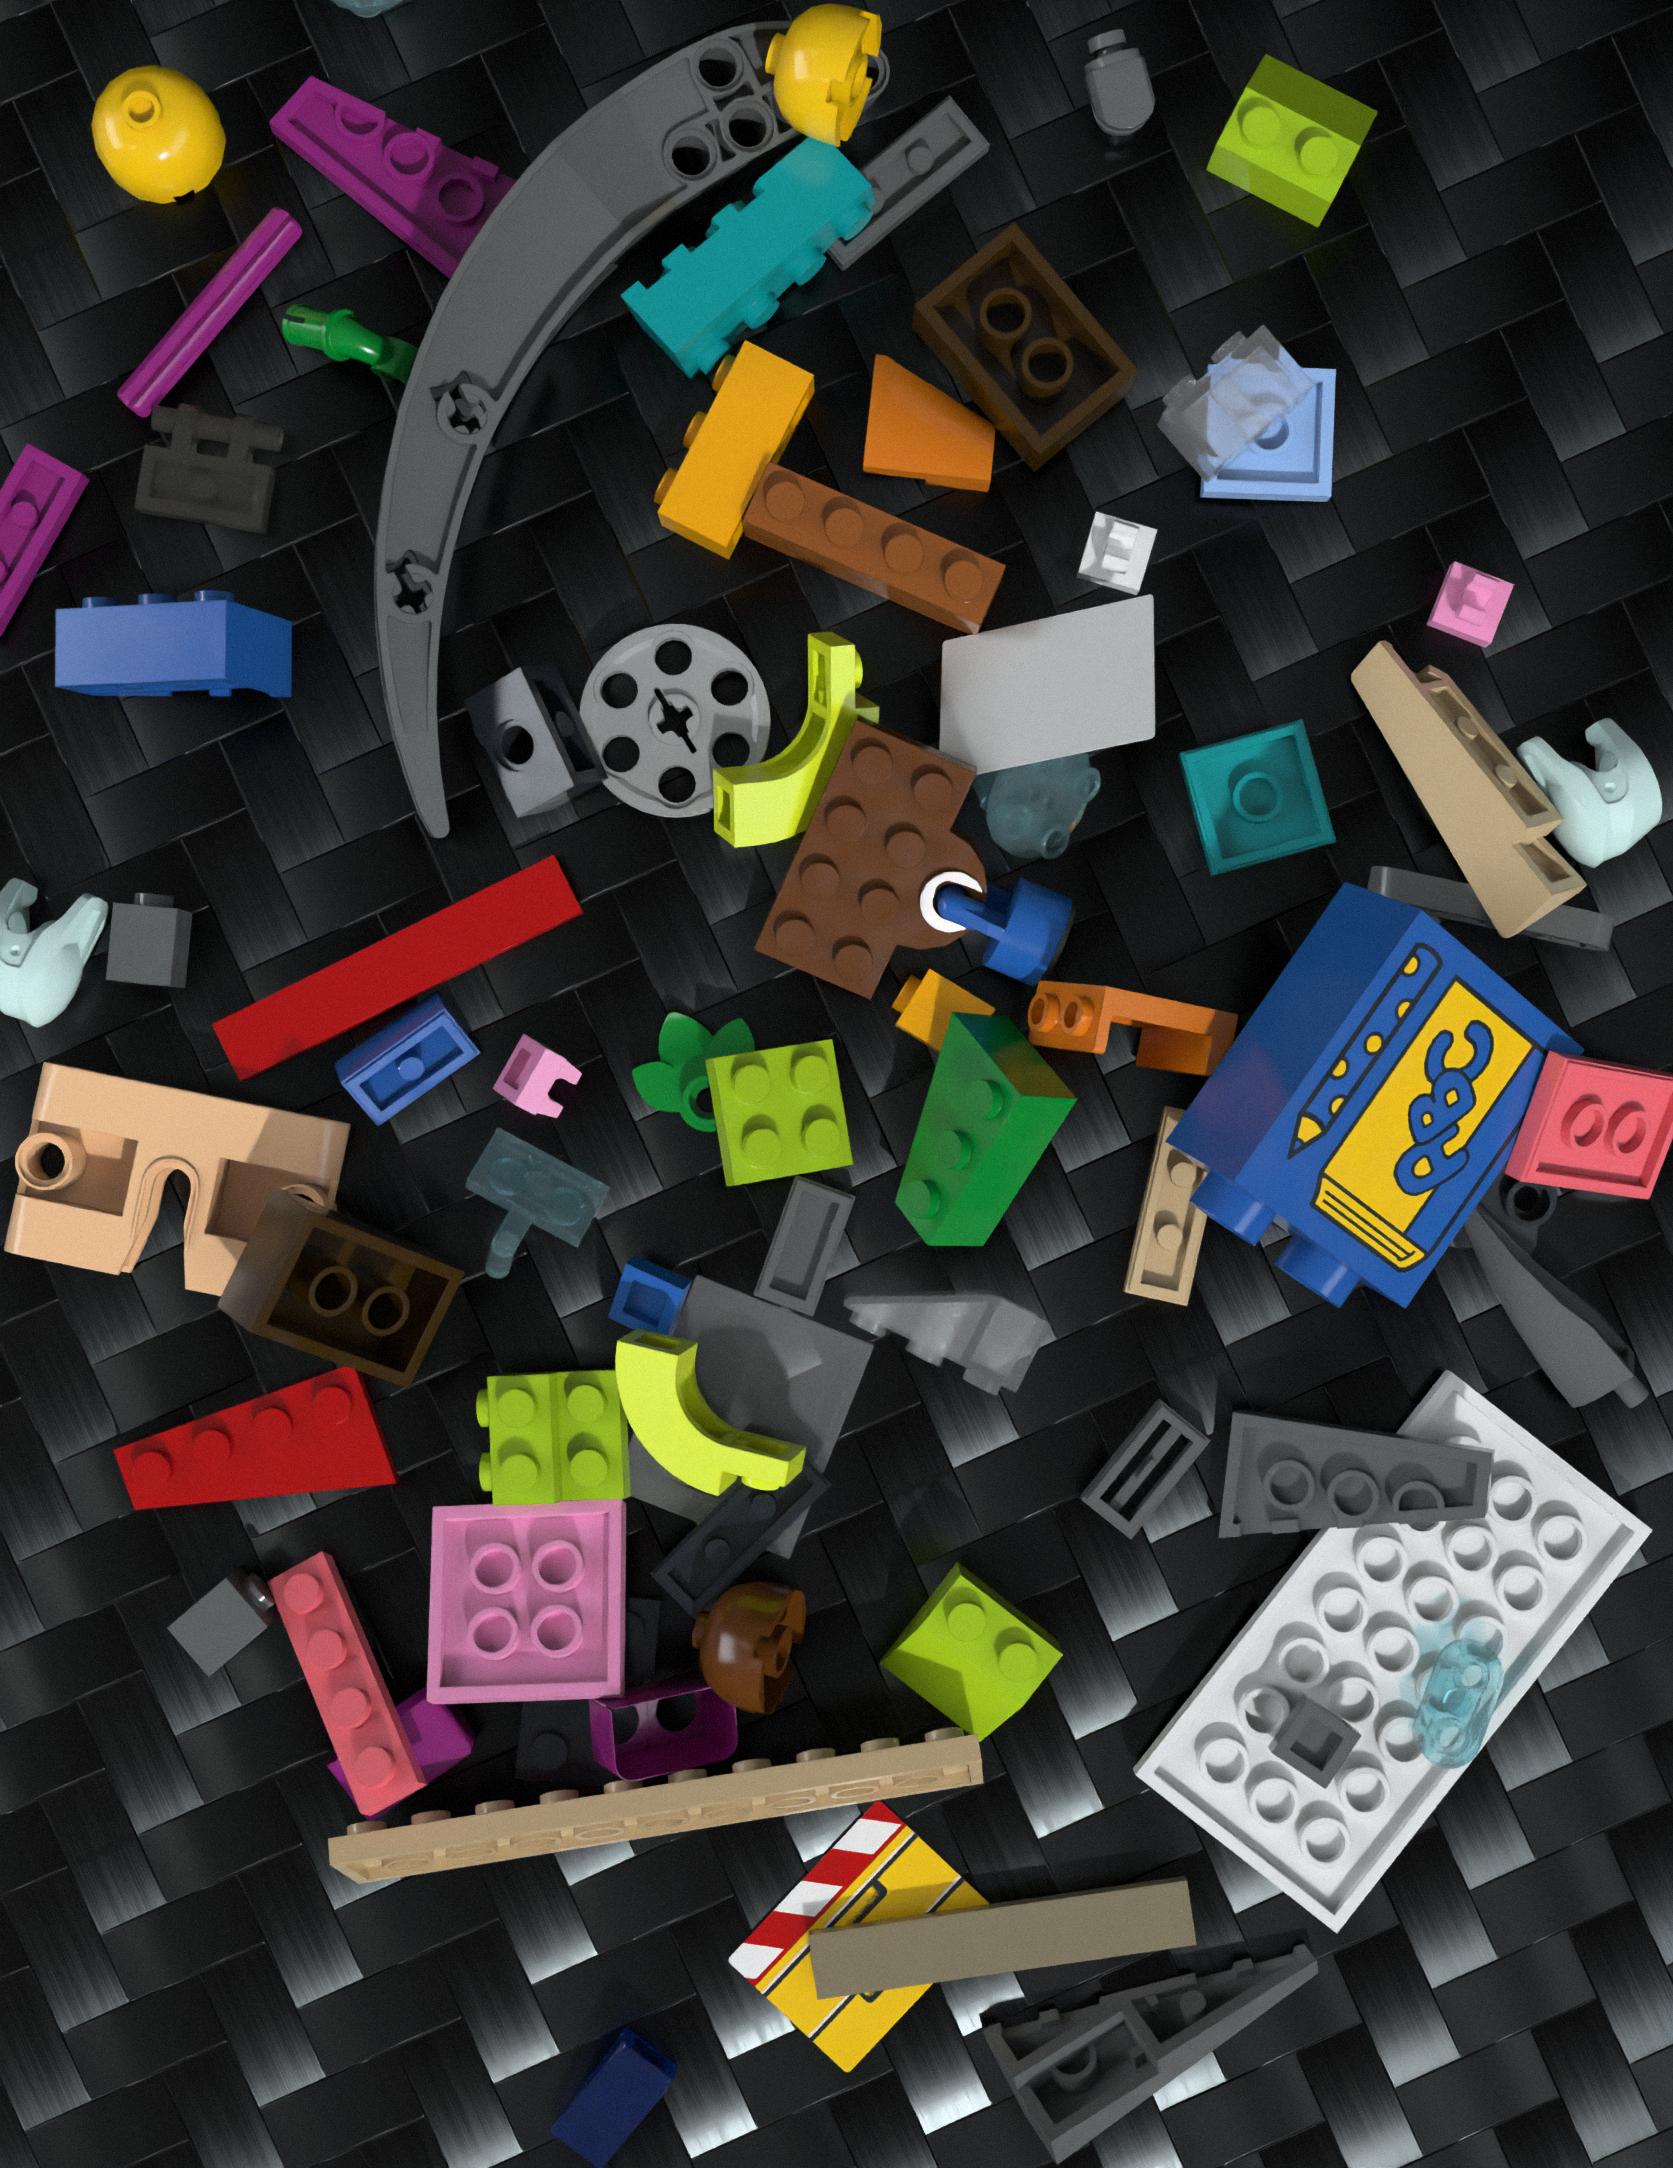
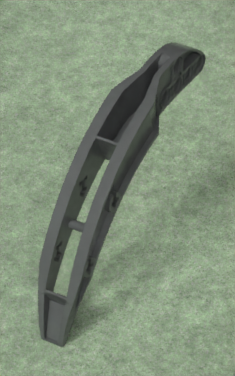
[373,21,890,838]

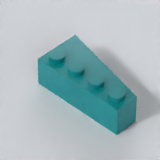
[620,137,876,381]

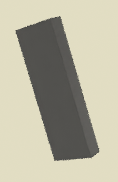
[826,95,990,271]

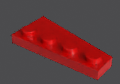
[113,1366,400,1510]

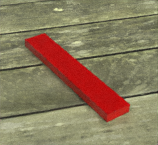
[212,855,584,1082]

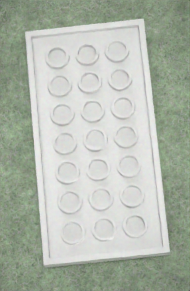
[1133,1370,1653,1933]

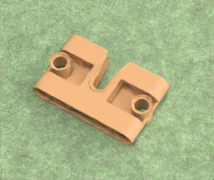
[4,1062,351,1296]

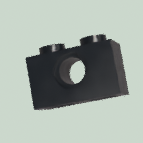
[464,662,608,818]

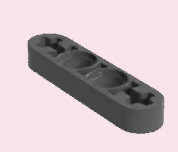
[1367,866,1615,951]

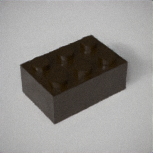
[912,222,1139,472]
[217,1187,465,1388]

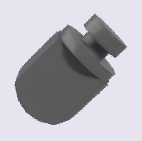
[1084,29,1155,136]

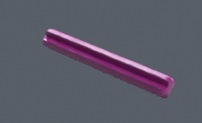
[117,207,302,418]

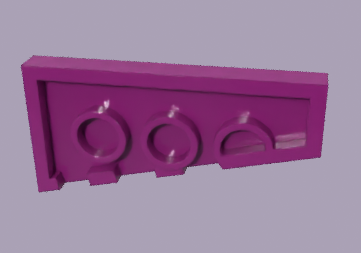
[269,76,517,279]

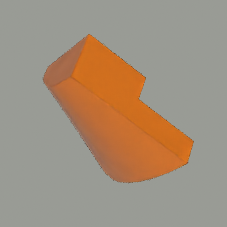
[863,354,995,492]

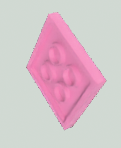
[427,1499,626,1704]

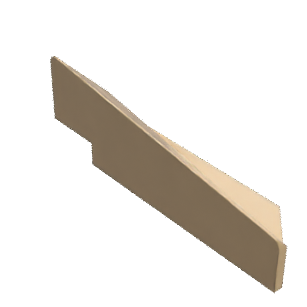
[1351,640,1587,938]

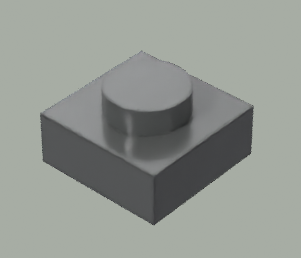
[1268,1694,1362,1789]

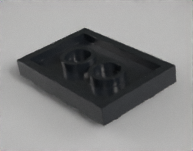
[515,1592,663,1787]

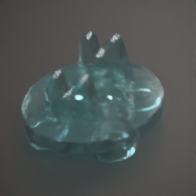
[979,752,1101,860]

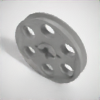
[579,624,771,818]

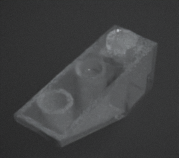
[843,1290,1051,1395]

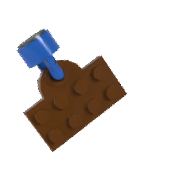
[754,715,1075,1000]

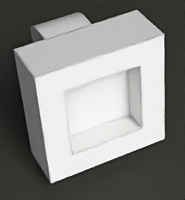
[1076,512,1157,595]

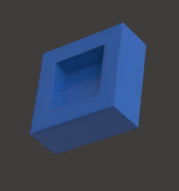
[607,1255,692,1336]

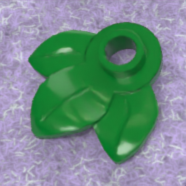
[632,1012,755,1132]

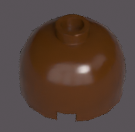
[692,1581,806,1715]

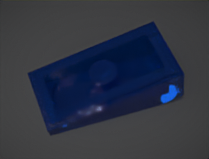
[550,2027,677,2168]

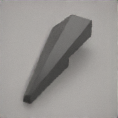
[983,1944,1318,2165]

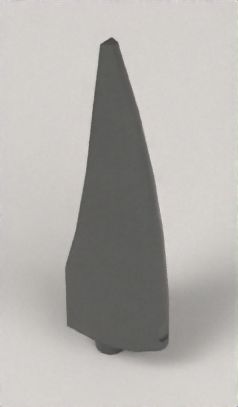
[1463,1203,1649,1408]

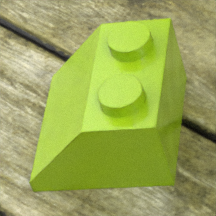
[1206,54,1378,227]
[880,1562,1063,1742]

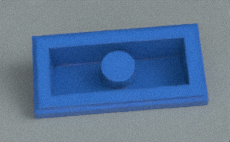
[335,992,481,1126]

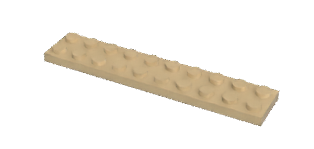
[328,1727,984,1884]

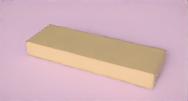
[1123,1106,1207,1306]

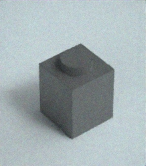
[106,893,192,988]
[167,1567,280,1677]

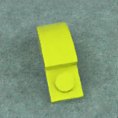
[615,1328,806,1496]

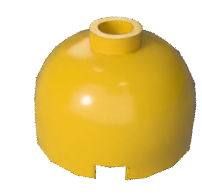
[765,3,882,147]
[91,65,226,204]

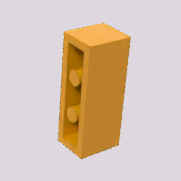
[654,340,815,560]

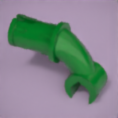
[282,303,419,385]

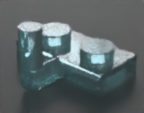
[465,1127,610,1278]

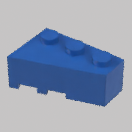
[55,590,292,697]

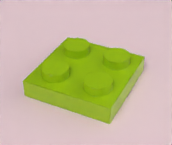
[705,1039,853,1186]

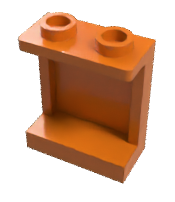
[1028,980,1238,1077]

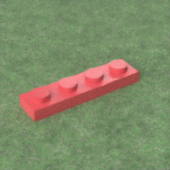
[267,1551,427,1816]

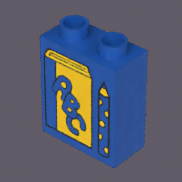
[1165,882,1585,1309]

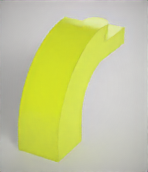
[713,632,879,848]

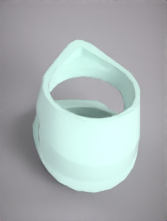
[1515,718,1662,868]
[0,878,109,1028]

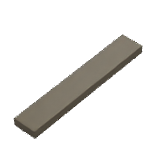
[809,1876,1197,2000]

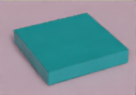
[1177,719,1336,877]

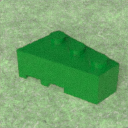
[895,1012,1077,1246]

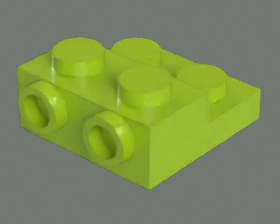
[476,1369,631,1506]

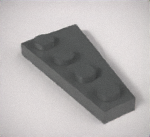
[1218,1409,1495,1538]

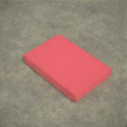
[1504,1050,1673,1200]

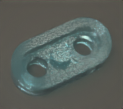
[1412,1638,1504,1769]

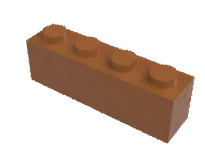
[743,461,1006,635]

